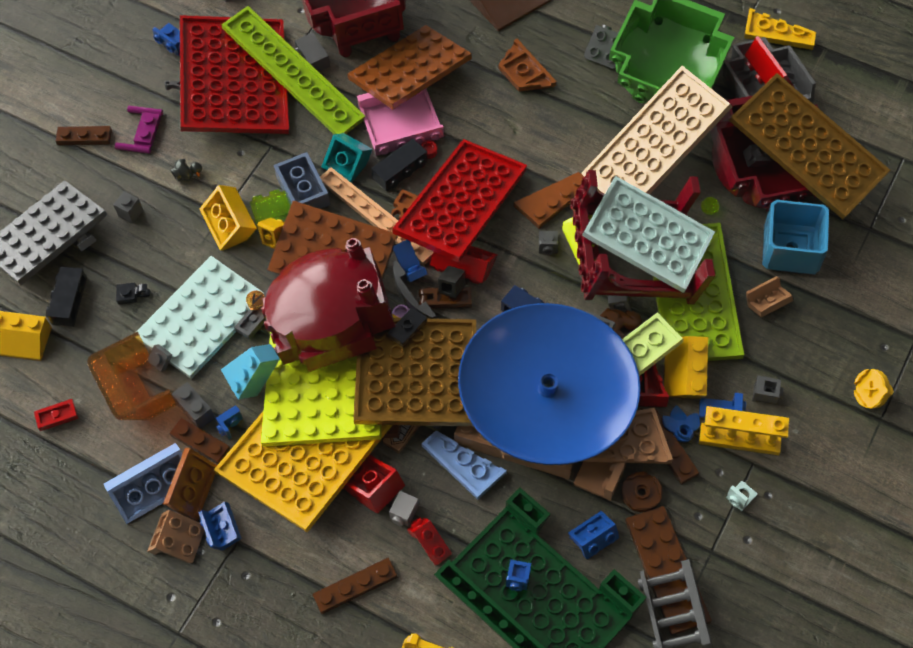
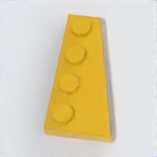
[744,8,816,50]

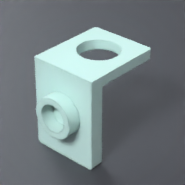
[726,481,757,511]

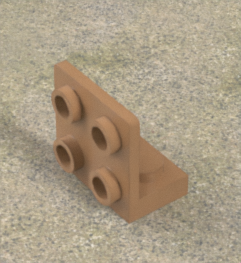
[574,461,627,501]
[147,510,205,563]

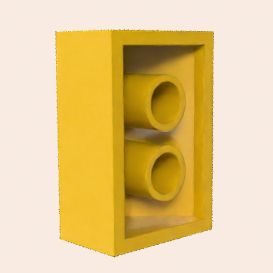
[200,185,257,251]
[0,311,52,361]
[664,336,708,399]

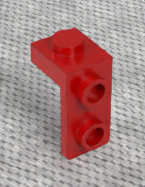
[407,518,452,565]

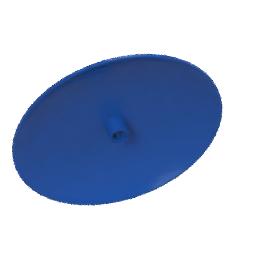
[458,303,640,465]

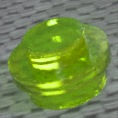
[701,197,719,215]

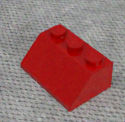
[745,36,795,88]
[430,246,498,284]

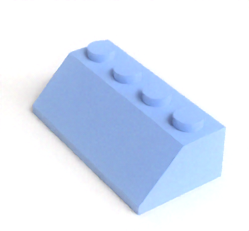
[104,443,182,524]

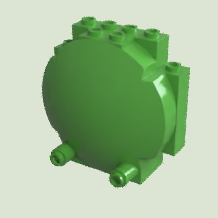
[609,0,734,104]

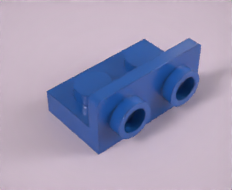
[152,23,180,56]
[568,511,619,559]

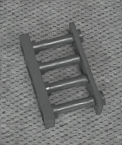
[638,559,713,648]

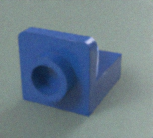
[216,405,243,440]

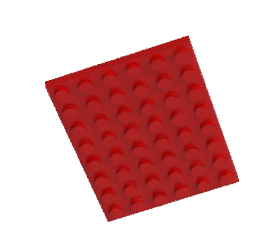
[180,15,289,134]

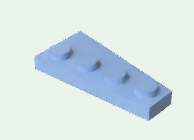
[422,431,507,500]

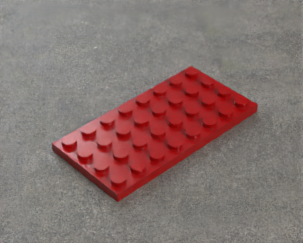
[392,139,527,262]

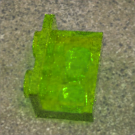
[249,189,290,223]

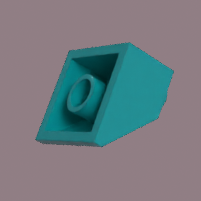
[321,133,373,183]

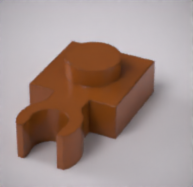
[391,189,418,220]

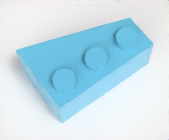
[221,344,280,400]

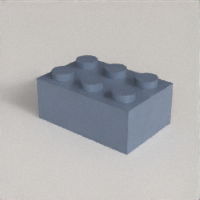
[273,152,330,209]

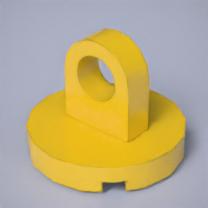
[854,369,894,409]

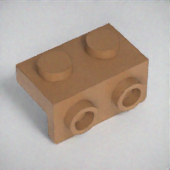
[746,276,793,318]

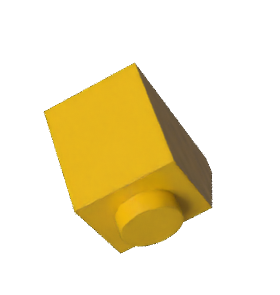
[257,217,285,249]

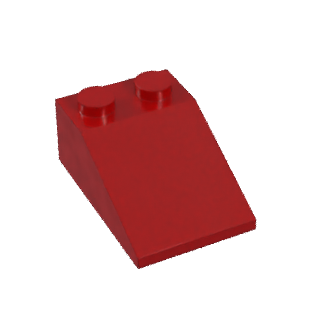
[343,455,405,514]

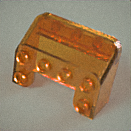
[87,332,177,420]

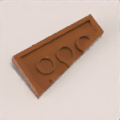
[514,172,584,229]

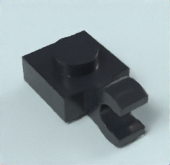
[116,282,150,304]

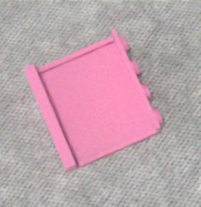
[357,88,444,156]

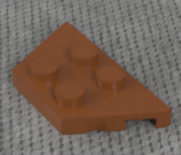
[498,39,557,91]

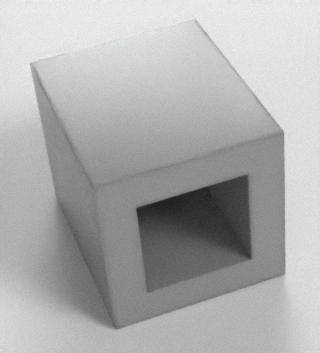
[389,491,419,527]

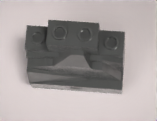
[723,37,816,103]

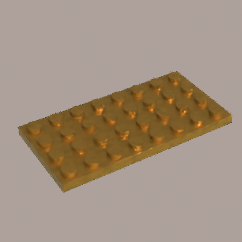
[729,73,890,219]

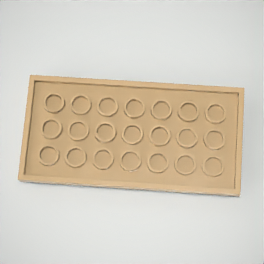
[581,66,732,195]

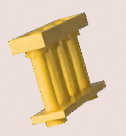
[699,406,789,456]

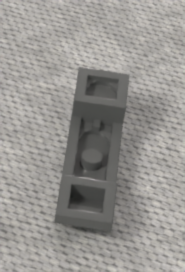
[393,260,436,319]

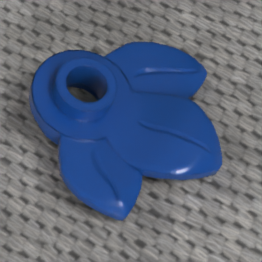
[662,406,700,442]

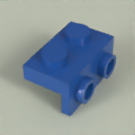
[199,502,242,551]

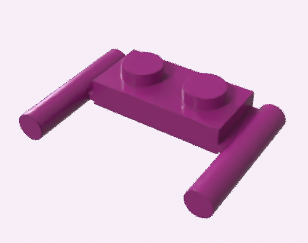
[115,105,163,154]

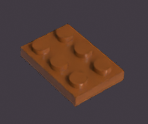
[163,448,217,521]

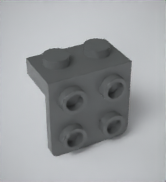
[584,25,619,69]

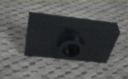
[387,307,427,347]

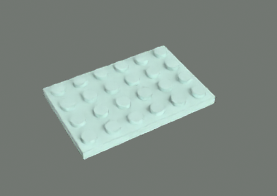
[582,176,715,293]
[134,256,264,379]

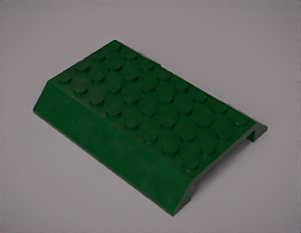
[434,487,647,648]

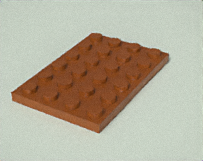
[347,25,472,110]
[267,201,398,280]

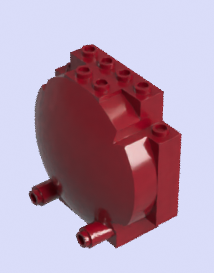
[301,0,406,57]
[710,96,818,212]
[261,238,395,372]

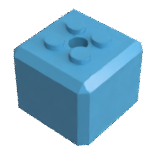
[762,200,829,274]

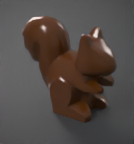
[600,308,642,339]

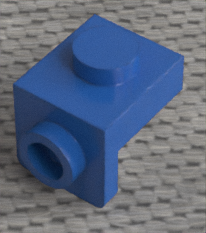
[506,560,531,591]

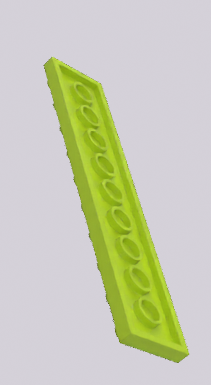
[222,6,365,134]

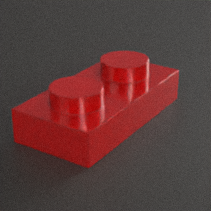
[34,399,79,431]

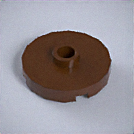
[621,472,663,512]

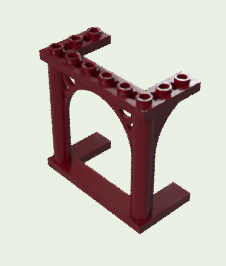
[570,170,715,305]

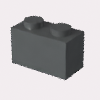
[294,32,330,72]
[172,382,215,429]

